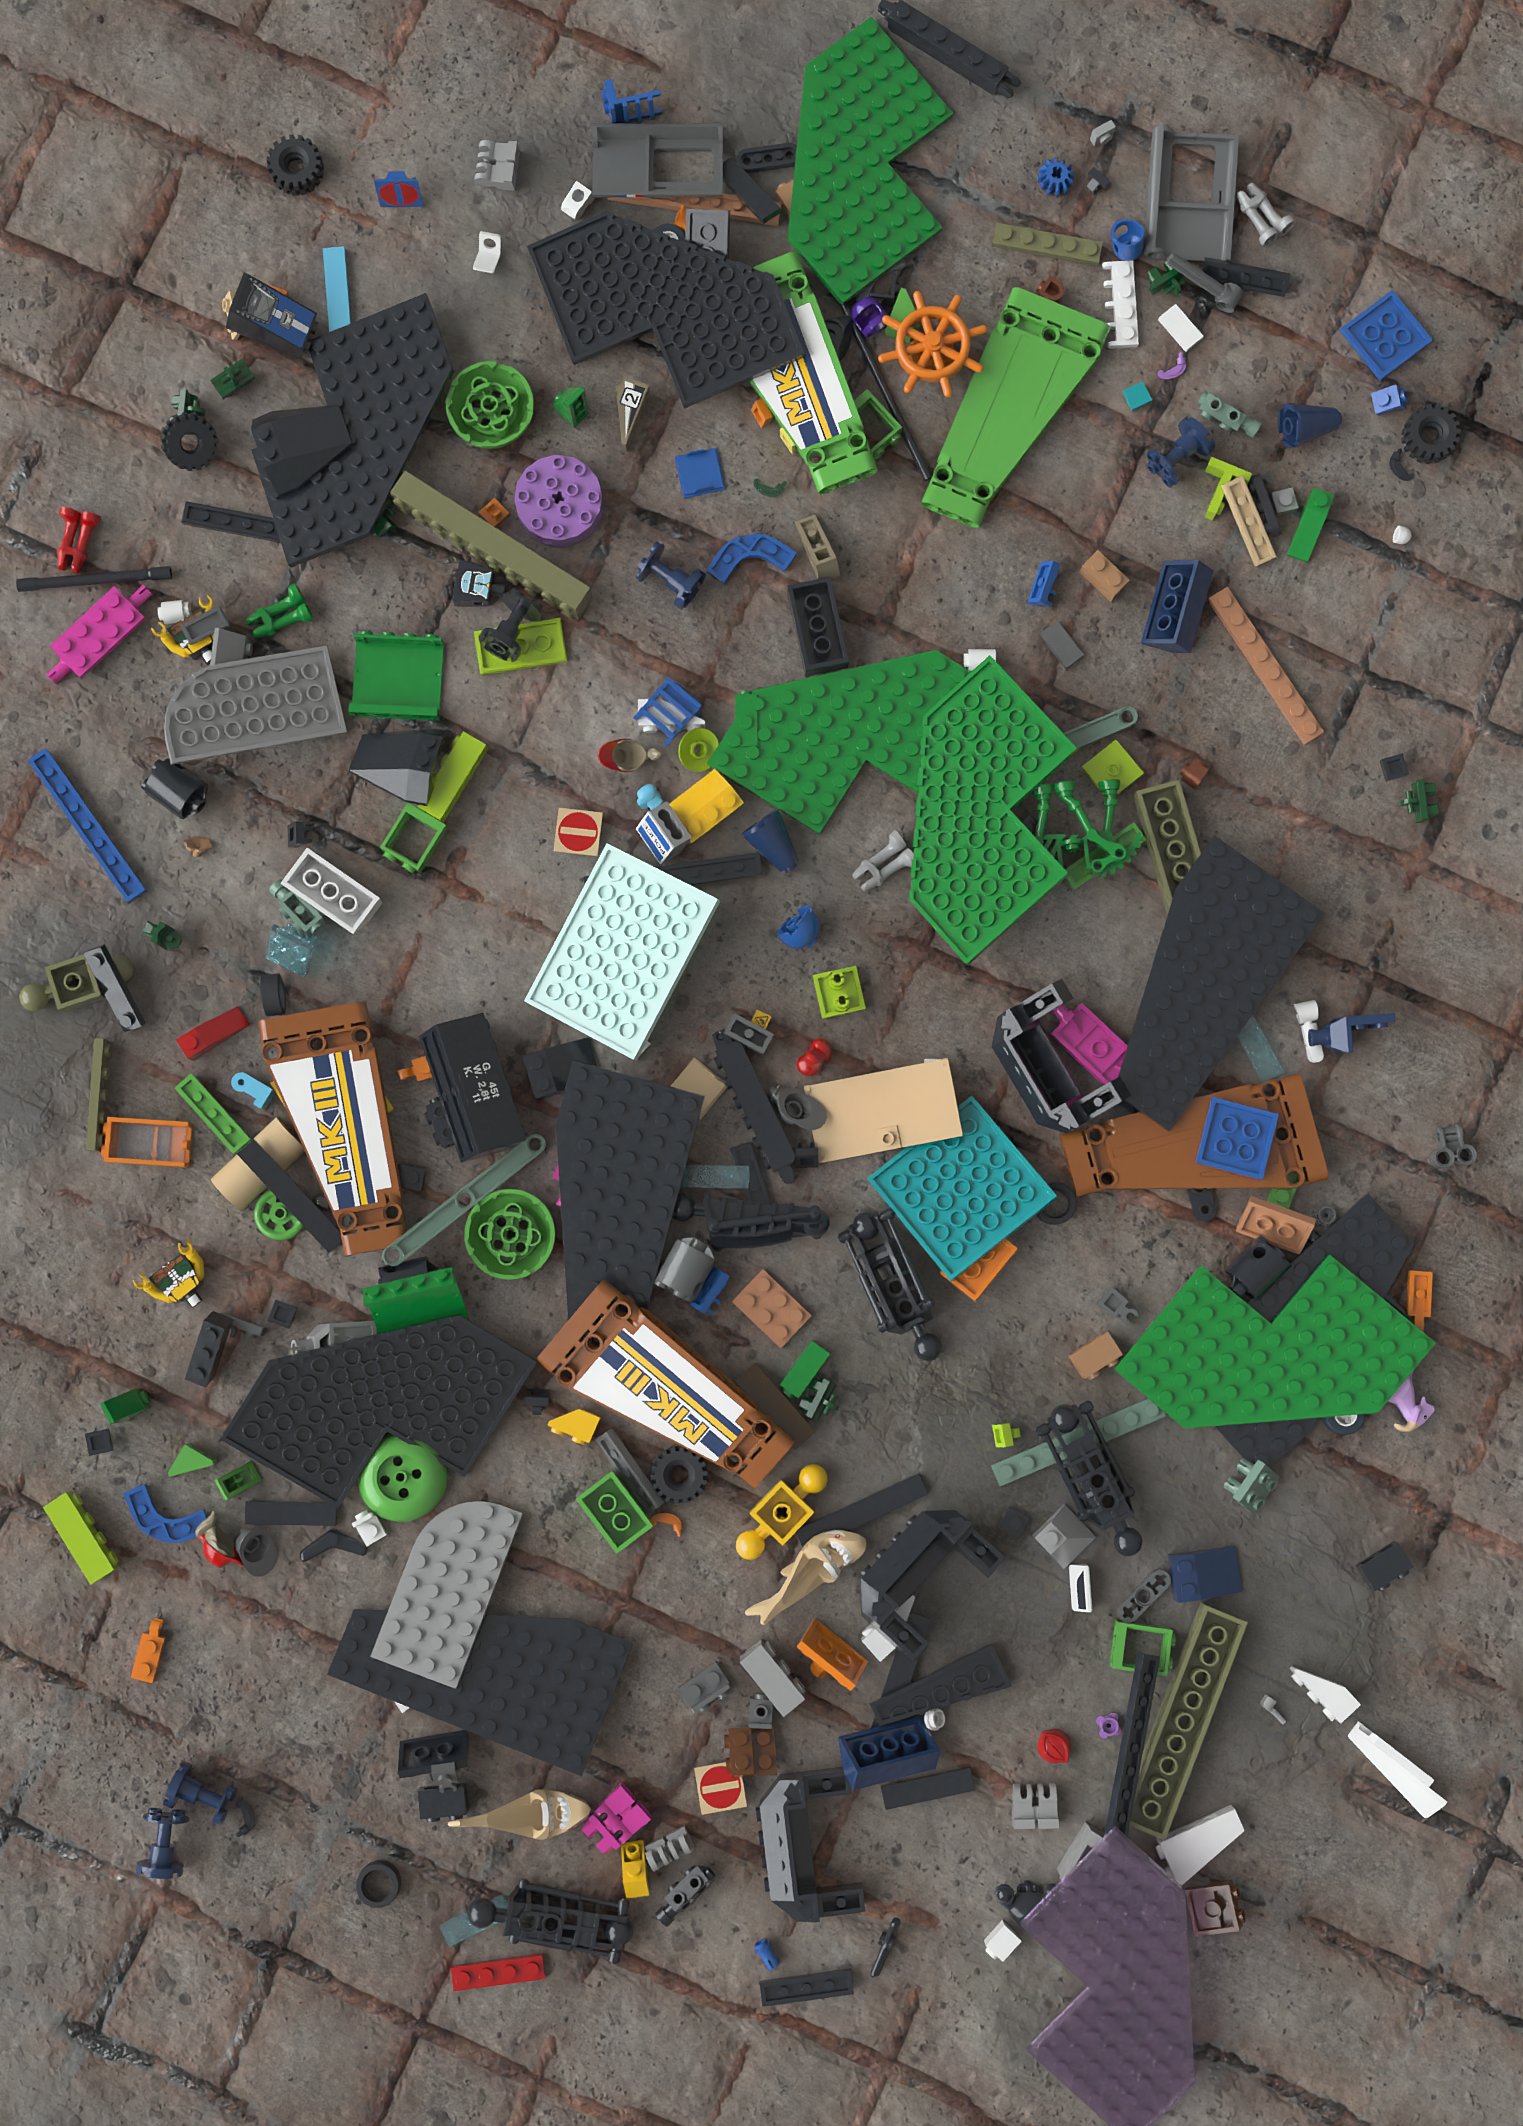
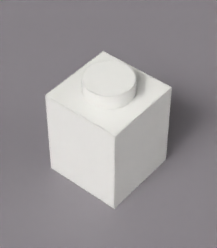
[984,1920,1021,1962]

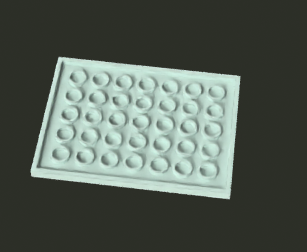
[524,844,720,1061]

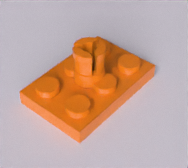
[940,1239,1018,1302]
[797,1618,869,1691]

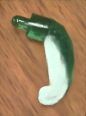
[753,478,787,497]

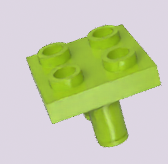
[812,966,866,1019]

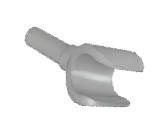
[1260,1694,1286,1725]

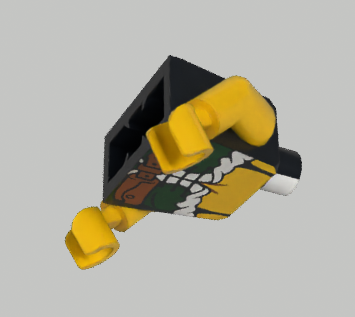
[151,594,215,665]
[133,1239,205,1308]

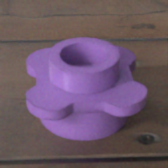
[1096,1713,1121,1739]

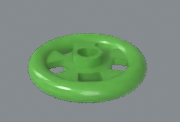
[254,1189,304,1240]

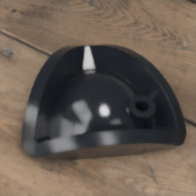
[824,315,852,361]

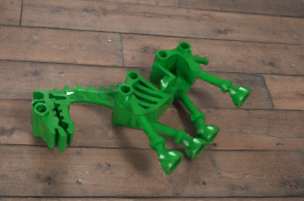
[1032,779,1144,878]

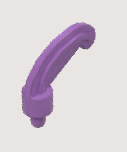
[1157,352,1186,380]

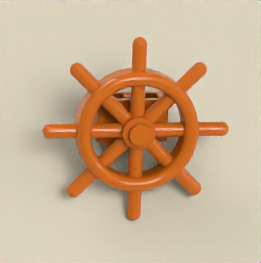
[878,291,988,397]

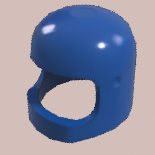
[1111,219,1144,261]

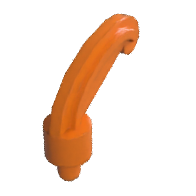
[651,1513,683,1537]

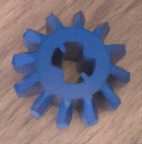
[1037,157,1075,197]

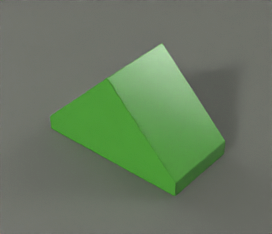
[168,1443,218,1477]
[215,1461,262,1500]

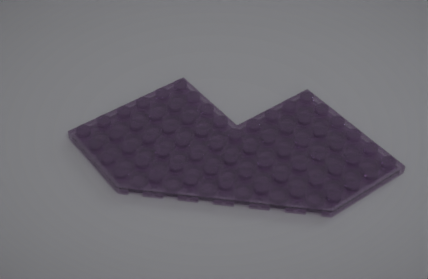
[1020,1826,1195,2126]

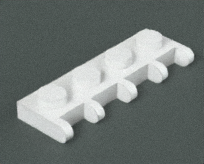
[1102,261,1139,349]

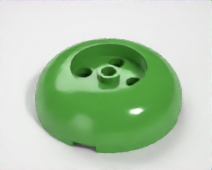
[446,361,534,449]
[464,1189,555,1280]
[357,1433,448,1522]

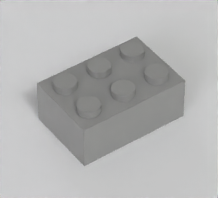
[740,1639,805,1717]

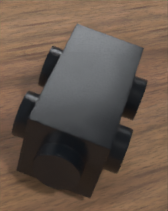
[424,1097,455,1149]

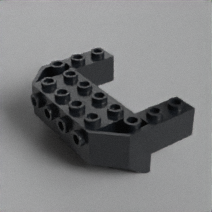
[992,979,1132,1134]
[859,1510,1005,1663]
[756,1767,866,1923]

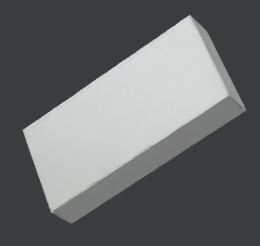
[1158,304,1204,352]

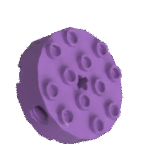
[514,455,604,548]

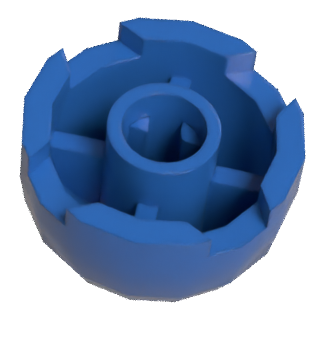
[777,905,821,949]

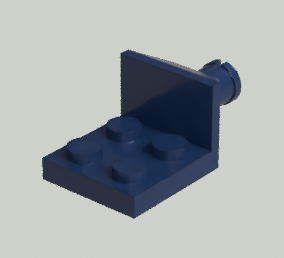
[1308,1013,1395,1054]

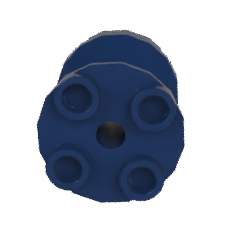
[1146,416,1215,488]
[636,541,706,610]
[163,1761,238,1826]
[136,1808,190,1879]

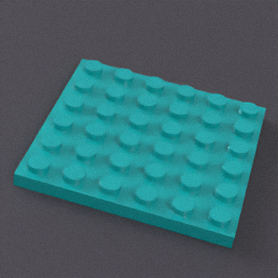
[867,1096,1057,1282]

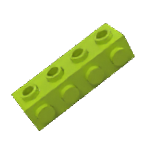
[417,731,488,823]
[43,1491,120,1585]

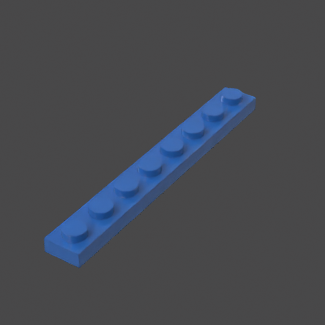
[28,748,147,904]

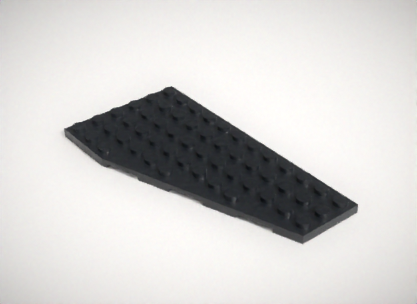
[1117,835,1325,1131]
[556,1060,705,1345]
[1214,1193,1414,1468]
[327,1609,633,1776]

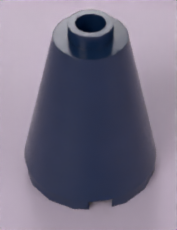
[1278,403,1342,448]
[742,809,798,873]

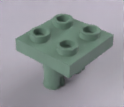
[1224,1458,1280,1515]

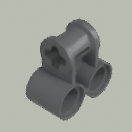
[1429,1123,1477,1169]

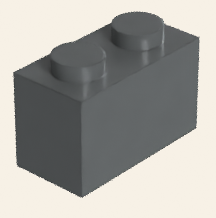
[724,1013,774,1056]

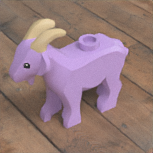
[1388,1371,1434,1432]

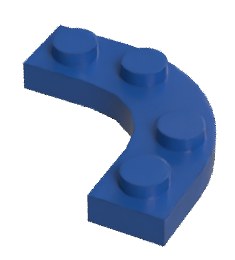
[706,534,797,584]
[123,1484,208,1543]

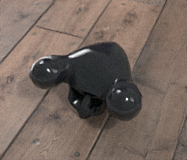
[994,1880,1063,1932]

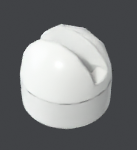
[1393,525,1412,544]

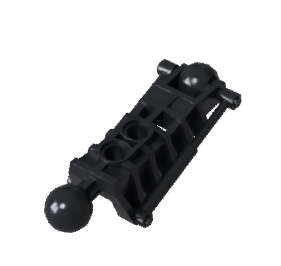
[672,1193,830,1252]
[838,1208,942,1361]
[1035,1400,1143,1556]
[467,1878,633,1964]

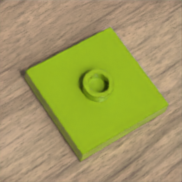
[1081,740,1144,799]

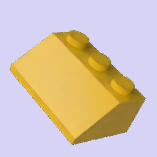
[669,769,744,844]

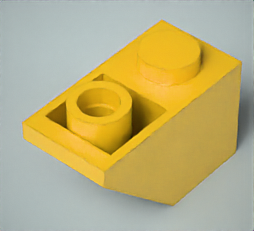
[548,1408,601,1445]
[621,1840,649,1899]

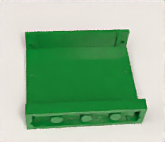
[348,631,444,721]
[362,1267,470,1333]

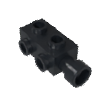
[655,1865,716,1927]

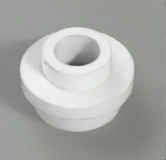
[924,1708,945,1731]

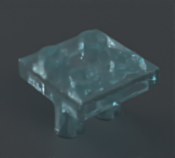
[265,923,318,977]

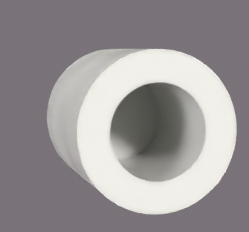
[964,649,996,671]

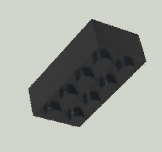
[787,577,849,677]

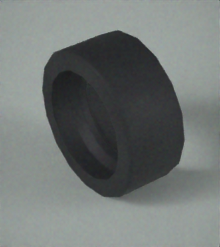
[260,973,286,1017]
[1036,1182,1077,1225]
[356,1860,401,1908]

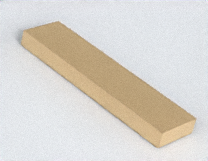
[1221,476,1277,566]

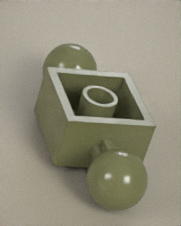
[19,955,134,1013]

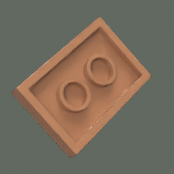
[1235,1196,1316,1255]
[732,1269,812,1348]

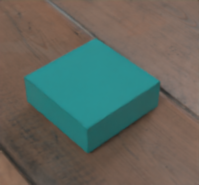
[1122,381,1152,412]

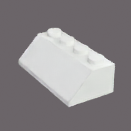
[281,848,382,935]

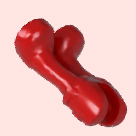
[57,507,101,574]
[796,1038,832,1076]

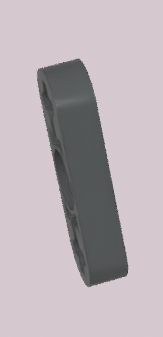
[1117,1569,1171,1623]

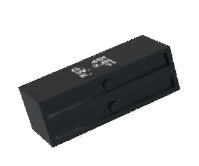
[419,1013,526,1163]

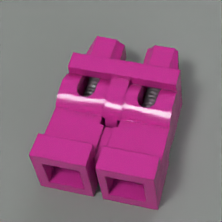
[582,1782,652,1854]

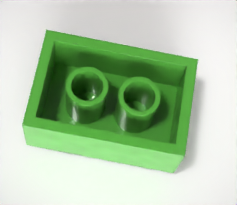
[576,1469,654,1554]

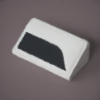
[1069,1564,1092,1612]

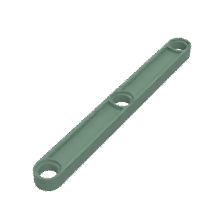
[1063,706,1138,749]
[382,1134,546,1266]

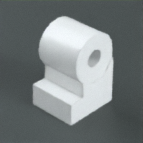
[561,181,595,220]

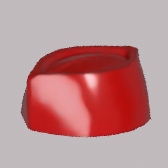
[1037,1729,1071,1764]

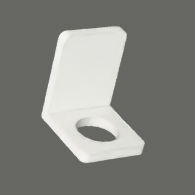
[473,231,501,273]

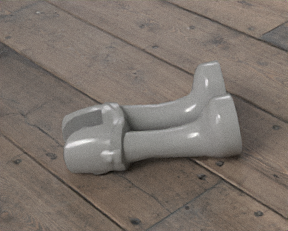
[1235,183,1296,247]
[852,830,914,892]

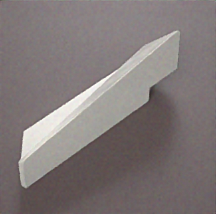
[1348,1721,1447,1818]

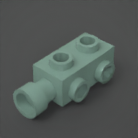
[1198,391,1262,438]
[269,879,326,938]

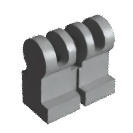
[474,140,520,191]
[1012,1783,1059,1829]
[645,1825,695,1872]

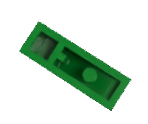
[554,387,589,428]
[1287,488,1334,563]
[100,1388,151,1424]

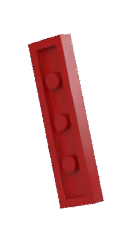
[451,1953,546,1991]

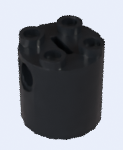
[141,758,208,819]
[1225,1235,1291,1301]
[378,1256,440,1284]

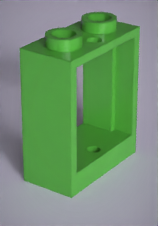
[853,389,902,460]
[380,803,448,874]
[1110,1620,1176,1676]

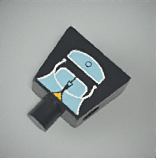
[452,560,506,607]

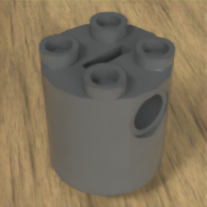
[655,1237,716,1303]

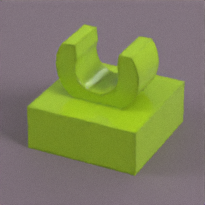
[992,1423,1021,1447]

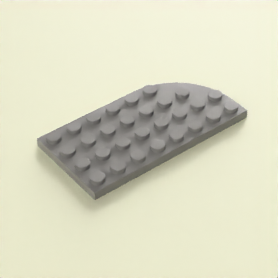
[164,646,347,765]
[370,1501,523,1689]

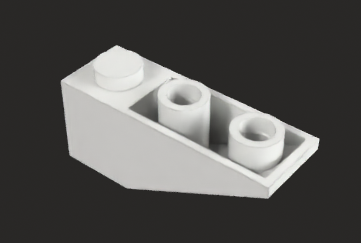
[638,699,705,733]
[861,1593,915,1662]
[1289,1666,1361,1723]

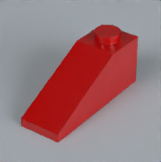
[176,1006,250,1061]

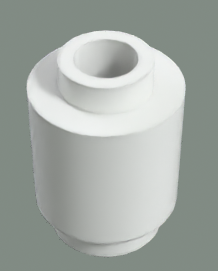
[158,600,192,624]

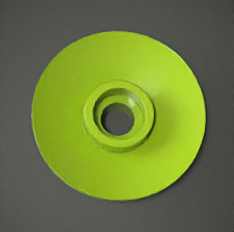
[678,728,719,772]

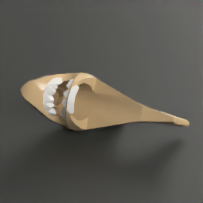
[745,1530,866,1625]
[448,1789,591,1840]

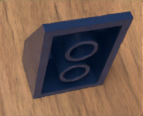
[1167,1546,1242,1603]

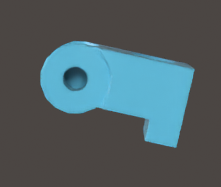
[231,1072,276,1110]

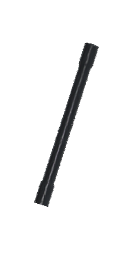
[16,566,172,592]

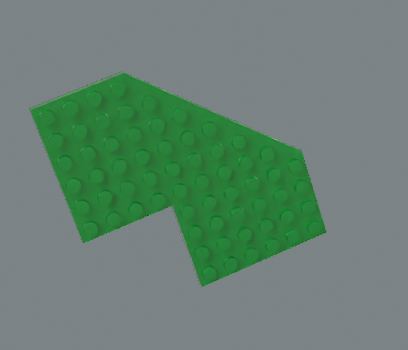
[787,17,953,306]
[707,650,971,835]
[909,655,1078,965]
[1114,1255,1436,1428]

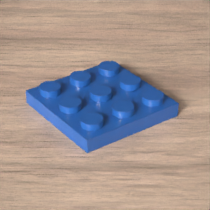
[1340,290,1433,381]
[1195,1097,1279,1180]

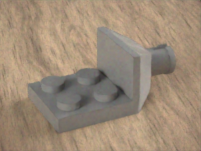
[291,1321,377,1354]

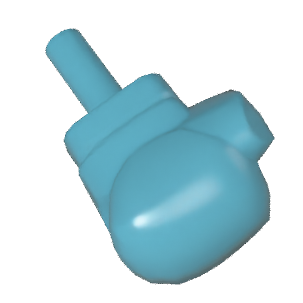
[637,784,663,810]

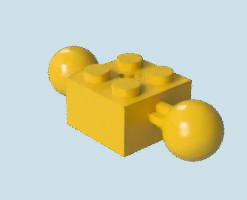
[736,1464,828,1560]

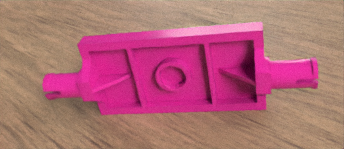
[46,584,152,685]
[1050,1003,1127,1086]

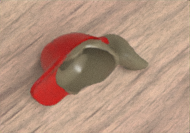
[597,739,662,772]
[196,1510,245,1568]

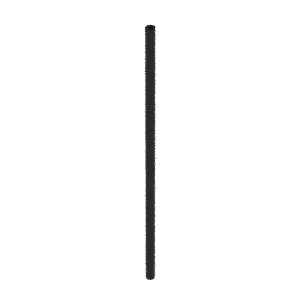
[836,299,932,481]

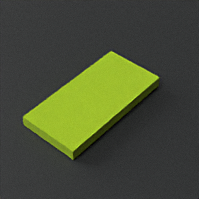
[474,618,568,676]

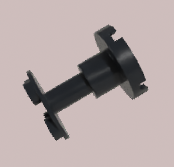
[479,589,542,662]

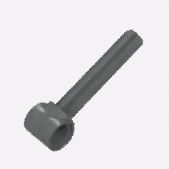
[1167,253,1243,313]

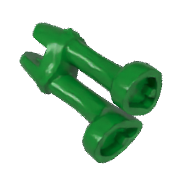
[246,583,314,639]

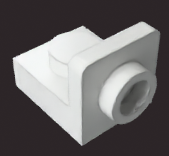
[352,1510,387,1546]

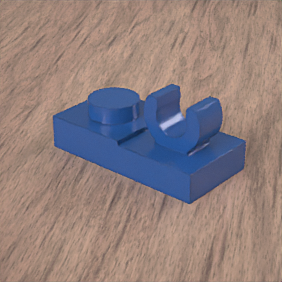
[1027,560,1060,607]
[690,1267,730,1315]

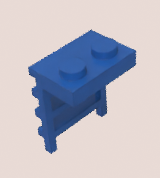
[601,79,662,123]
[633,677,702,747]

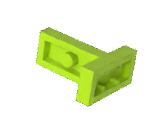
[1205,457,1252,520]

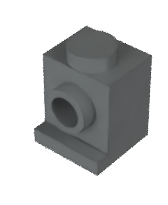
[749,1693,773,1729]

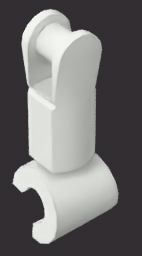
[1294,1000,1324,1063]

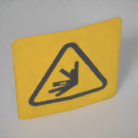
[751,1010,771,1030]

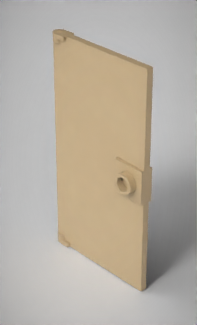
[804,1058,963,1163]

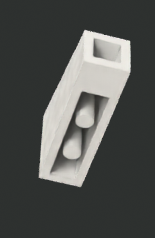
[1155,1805,1245,1886]

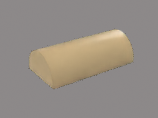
[211,1117,305,1211]

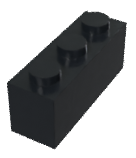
[185,1311,234,1388]

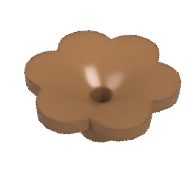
[184,836,212,857]

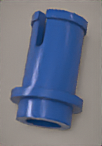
[754,1938,781,1970]

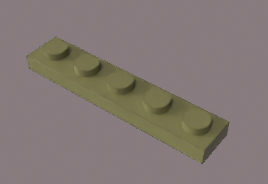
[992,223,1103,266]
[86,1038,112,1152]

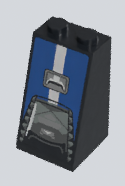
[226,272,319,360]

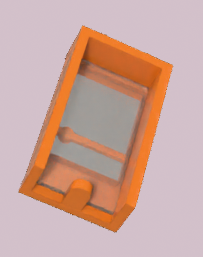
[101,1117,193,1168]

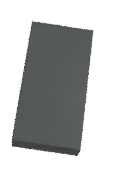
[179,605,230,645]
[1039,620,1084,669]

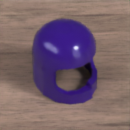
[851,297,889,338]

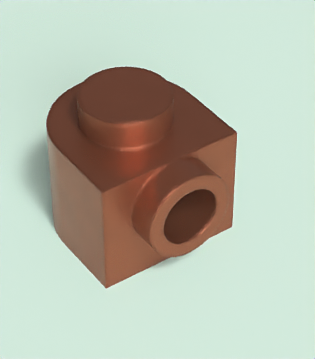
[1036,275,1064,304]
[1179,758,1209,790]

